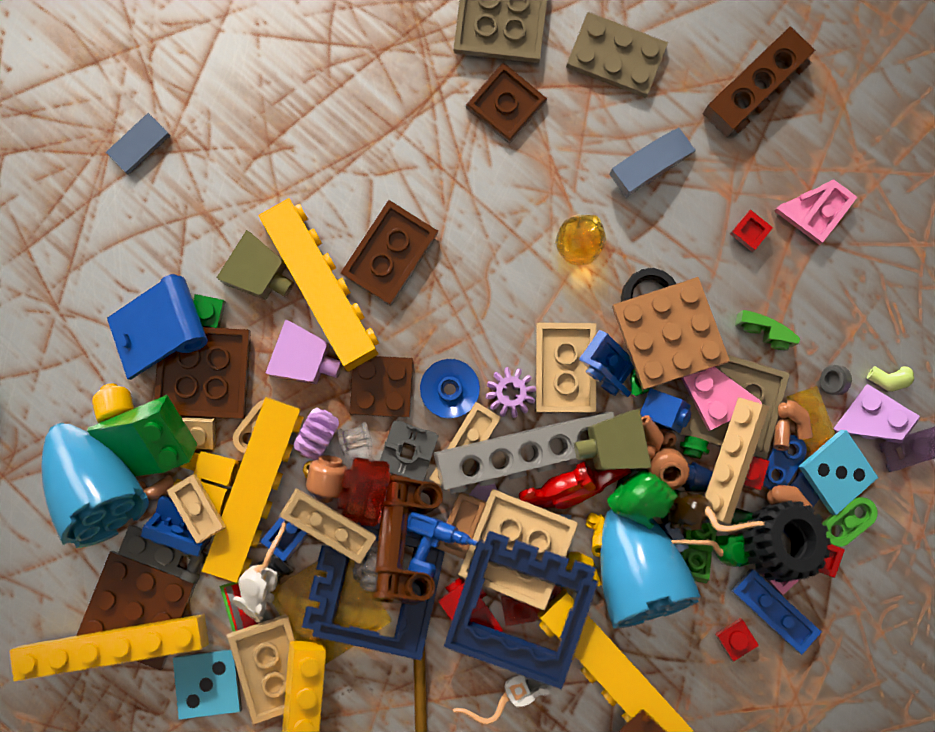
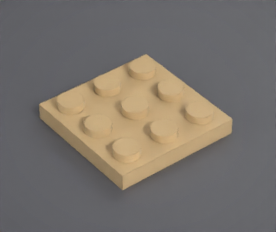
[459,489,579,611]

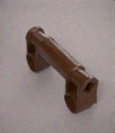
[372,475,443,605]

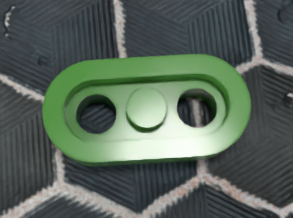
[822,497,878,547]

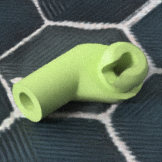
[867,366,914,392]

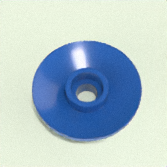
[420,359,480,419]

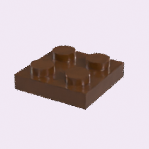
[350,356,413,418]

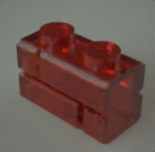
[337,457,390,526]

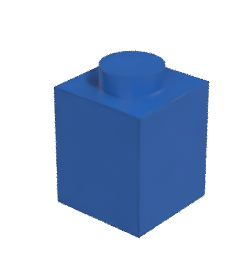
[640,388,691,433]

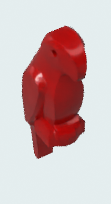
[518,461,631,509]

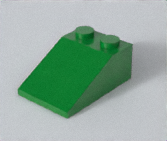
[87,395,197,476]

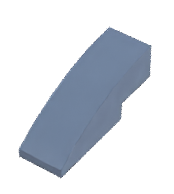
[609,127,696,198]

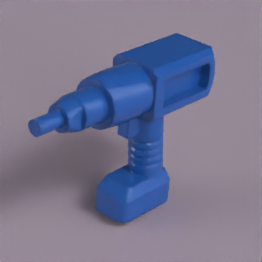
[406,512,478,577]

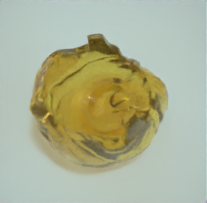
[555,214,606,265]

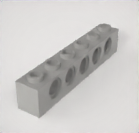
[434,412,614,494]

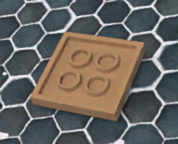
[612,277,730,391]

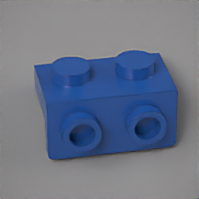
[579,330,634,398]
[141,496,212,556]

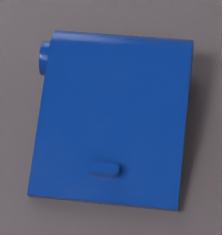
[107,274,208,380]

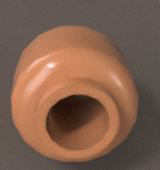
[647,447,690,490]
[306,455,348,503]

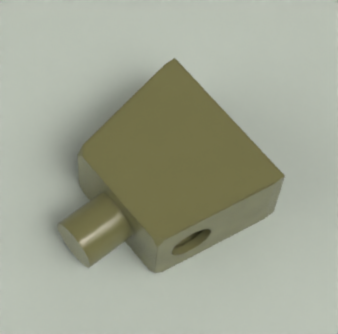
[216,230,294,300]
[574,409,651,469]

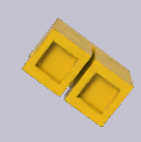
[174,451,241,516]

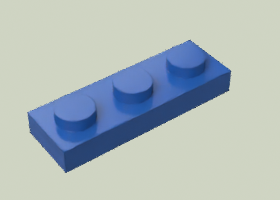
[731,568,822,655]

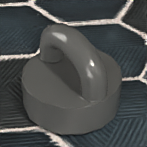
[820,365,852,395]

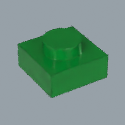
[193,294,226,328]

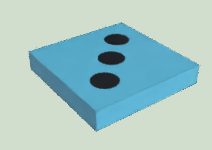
[798,430,878,515]
[173,649,242,720]

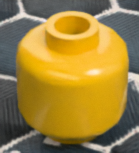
[92,383,135,423]

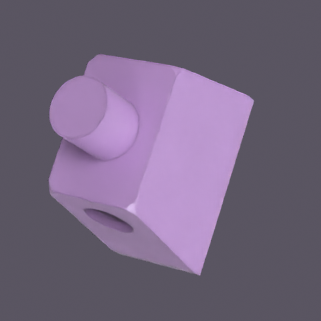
[265,320,342,384]

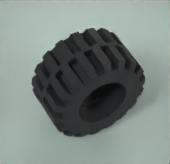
[743,501,831,582]

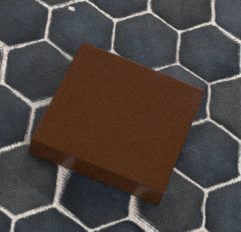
[466,62,547,144]

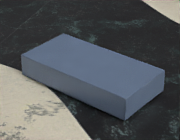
[106,113,170,175]

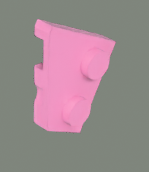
[775,180,857,245]
[681,367,762,431]

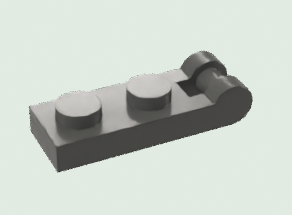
[118,525,208,584]

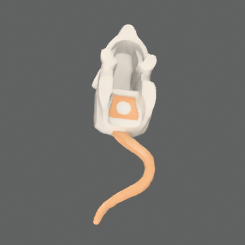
[232,523,286,623]
[453,674,553,724]

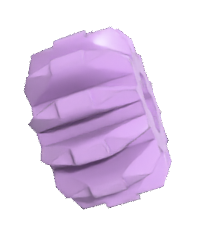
[486,367,536,418]
[294,408,339,460]

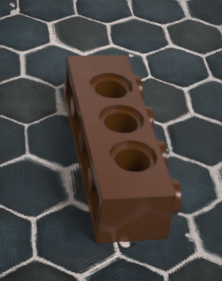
[703,26,815,138]

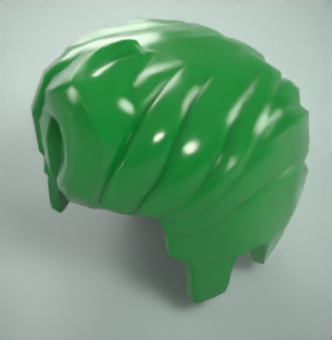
[607,471,677,529]

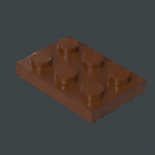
[341,200,438,306]

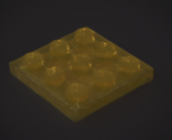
[270,558,393,665]

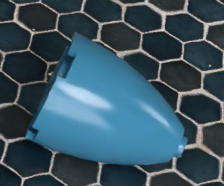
[41,423,149,548]
[600,509,701,629]

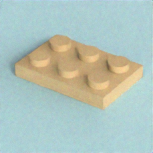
[536,323,596,413]
[226,614,295,725]

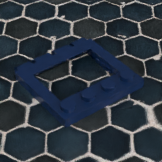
[302,514,445,660]
[444,530,598,690]

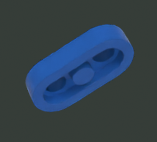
[763,435,807,490]

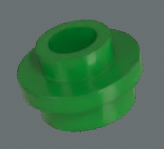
[679,436,710,459]

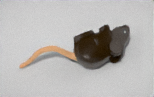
[661,491,764,532]

